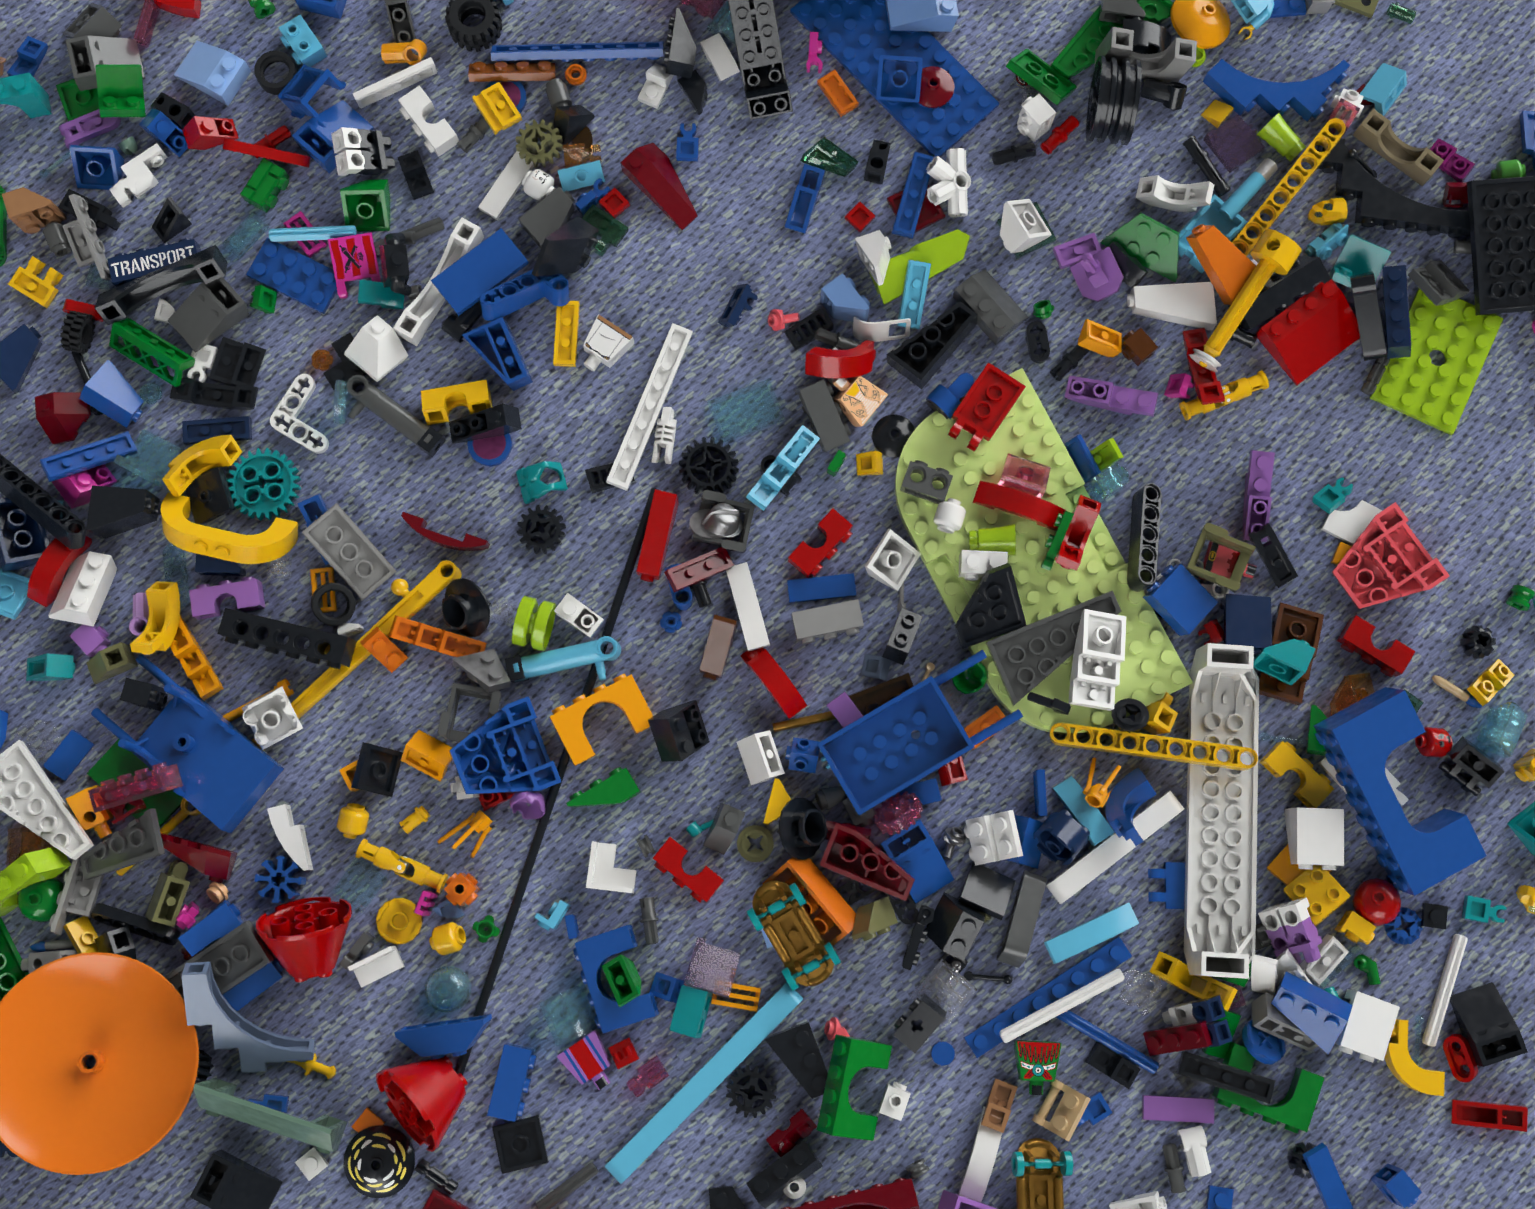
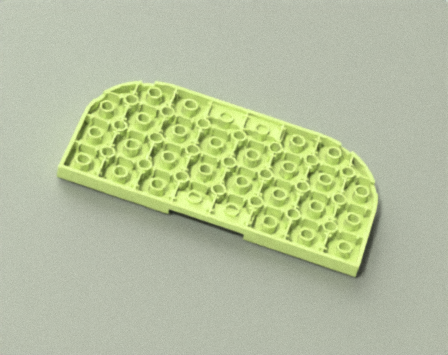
[895,368,1193,735]

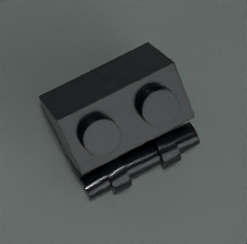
[1438,736,1505,796]

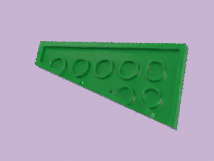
[1051,0,1173,79]

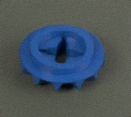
[1384,907,1423,945]

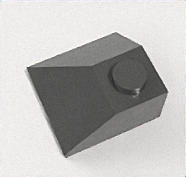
[62,3,122,38]

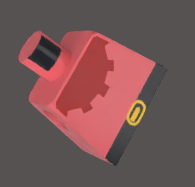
[1198,541,1257,580]

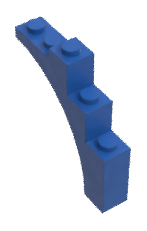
[1203,59,1350,122]

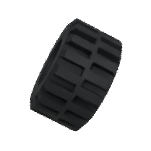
[445,0,503,52]

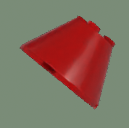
[255,897,352,982]
[376,1055,468,1152]

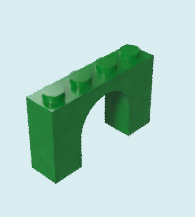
[816,1035,892,1141]
[1212,1042,1325,1134]

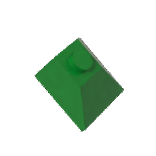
[340,179,390,231]

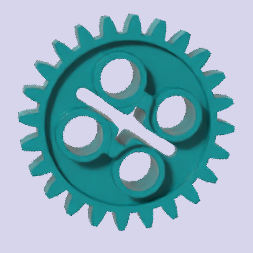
[227,448,301,521]

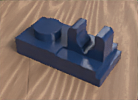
[718,284,758,327]

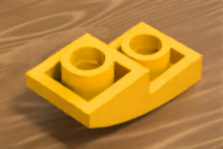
[1467,659,1514,706]

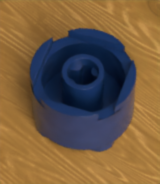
[1034,809,1090,865]

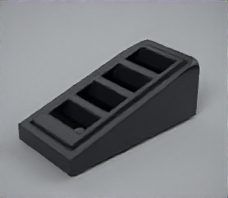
[784,307,834,351]
[585,463,635,494]

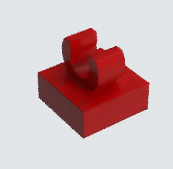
[1198,618,1224,645]
[608,1037,640,1069]

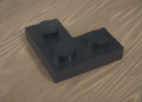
[323,333,367,393]

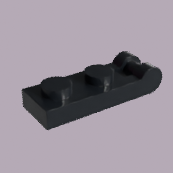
[1248,523,1298,588]

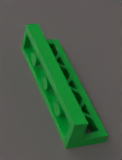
[109,318,195,387]

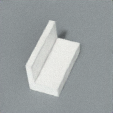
[348,946,405,988]

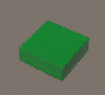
[827,450,846,477]

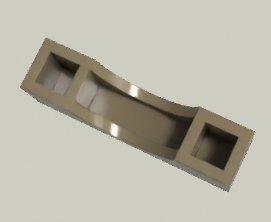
[1353,109,1444,186]

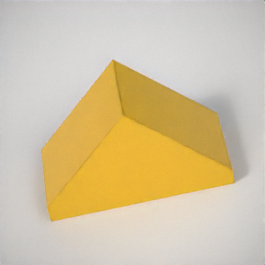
[763,778,791,825]

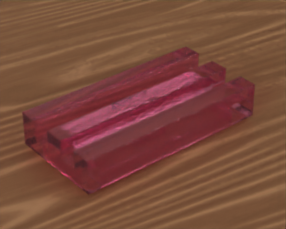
[134,0,160,48]
[1322,98,1360,139]

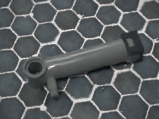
[346,375,446,457]

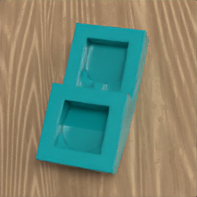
[358,280,405,309]

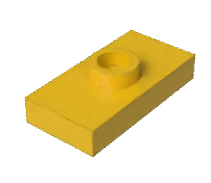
[63,916,99,954]

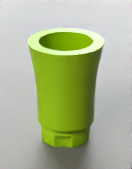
[1256,113,1306,162]
[969,524,1016,556]

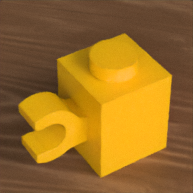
[1143,692,1178,735]

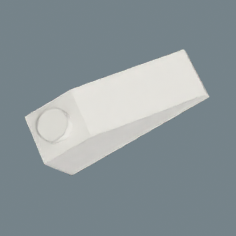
[855,230,891,286]

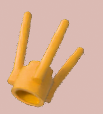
[1083,757,1121,808]
[437,810,493,858]

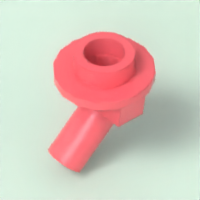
[768,309,800,331]
[824,1017,850,1041]

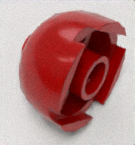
[1352,878,1401,926]

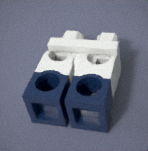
[1162,995,1233,1048]

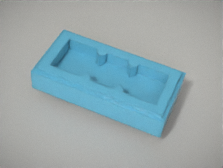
[557,160,605,192]

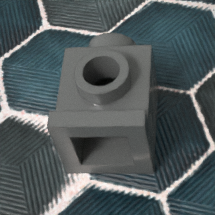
[842,798,875,827]

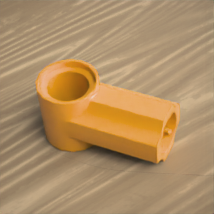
[381,39,427,65]

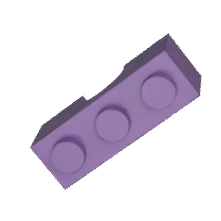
[189,576,265,620]

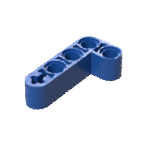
[480,269,570,321]

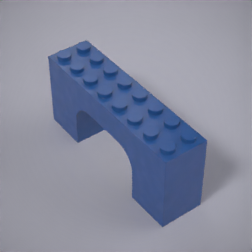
[1314,687,1487,896]

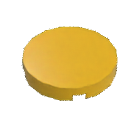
[376,898,423,944]

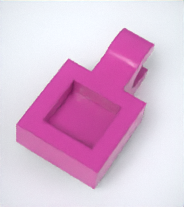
[806,32,823,73]
[176,901,199,930]

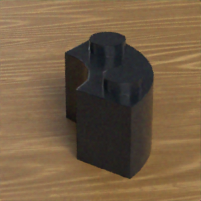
[1123,17,1171,54]

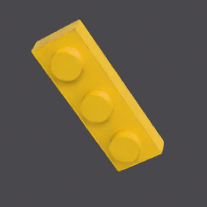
[553,301,580,367]

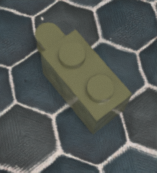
[145,860,190,927]

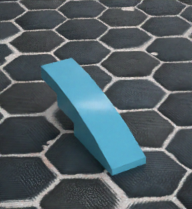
[746,425,820,511]
[1044,902,1139,964]

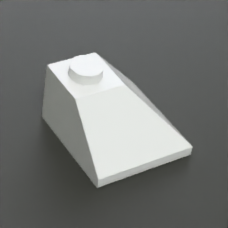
[1000,199,1052,253]
[344,315,408,382]

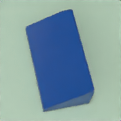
[43,730,95,781]

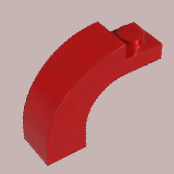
[805,340,876,378]
[1055,495,1101,571]
[27,536,92,607]
[740,648,807,719]

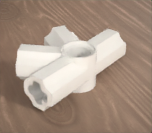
[926,148,971,217]

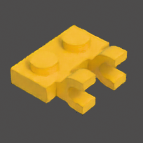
[8,256,64,308]

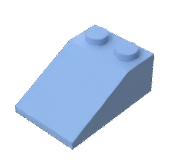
[174,40,251,106]

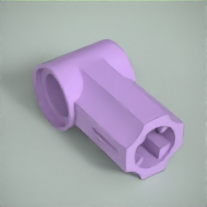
[129,593,149,636]

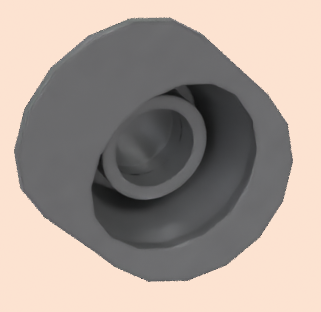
[689,503,743,538]

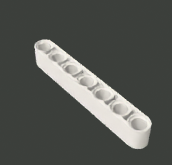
[1046,790,1185,904]

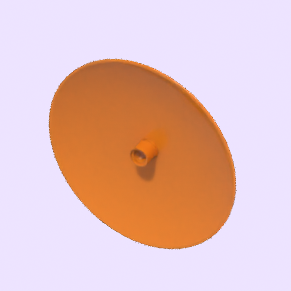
[0,952,199,1175]

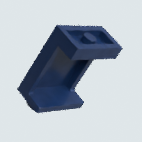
[1221,594,1272,657]

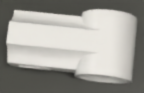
[1177,1125,1211,1177]

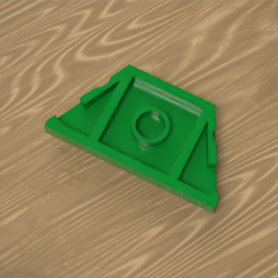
[1101,212,1180,282]

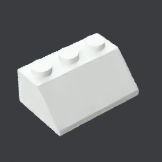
[48,551,117,627]

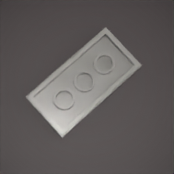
[302,503,397,601]

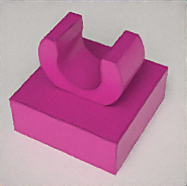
[1164,373,1194,399]

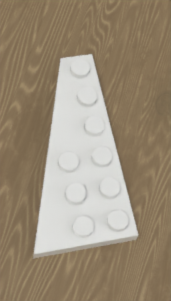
[0,740,94,860]

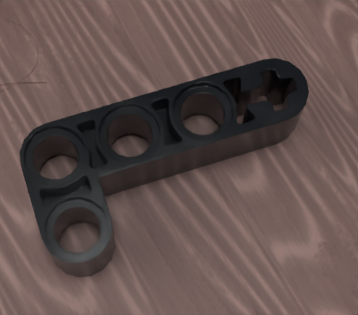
[1350,271,1387,361]

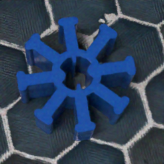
[255,856,306,903]

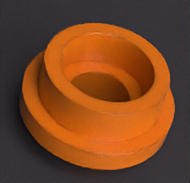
[565,64,587,86]

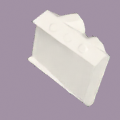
[242,686,303,750]

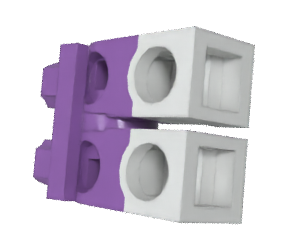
[1258,897,1322,964]

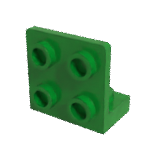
[95,65,146,117]

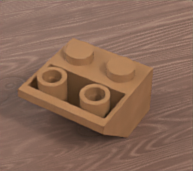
[2,187,67,234]

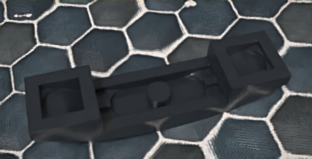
[170,378,259,410]

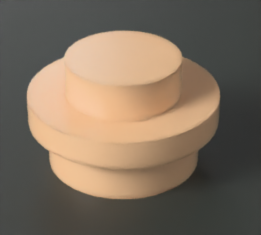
[206,882,228,904]

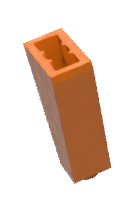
[1186,224,1256,305]

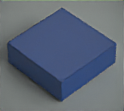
[565,914,580,939]

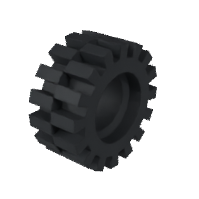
[60,311,95,354]

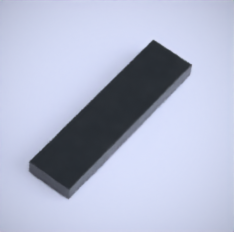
[1176,1051,1276,1104]

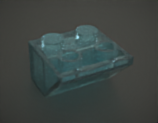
[1478,701,1528,759]

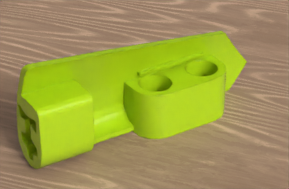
[869,229,970,305]

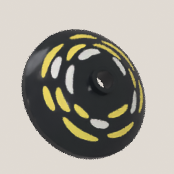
[344,1125,415,1198]

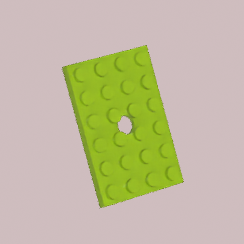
[1370,288,1504,435]

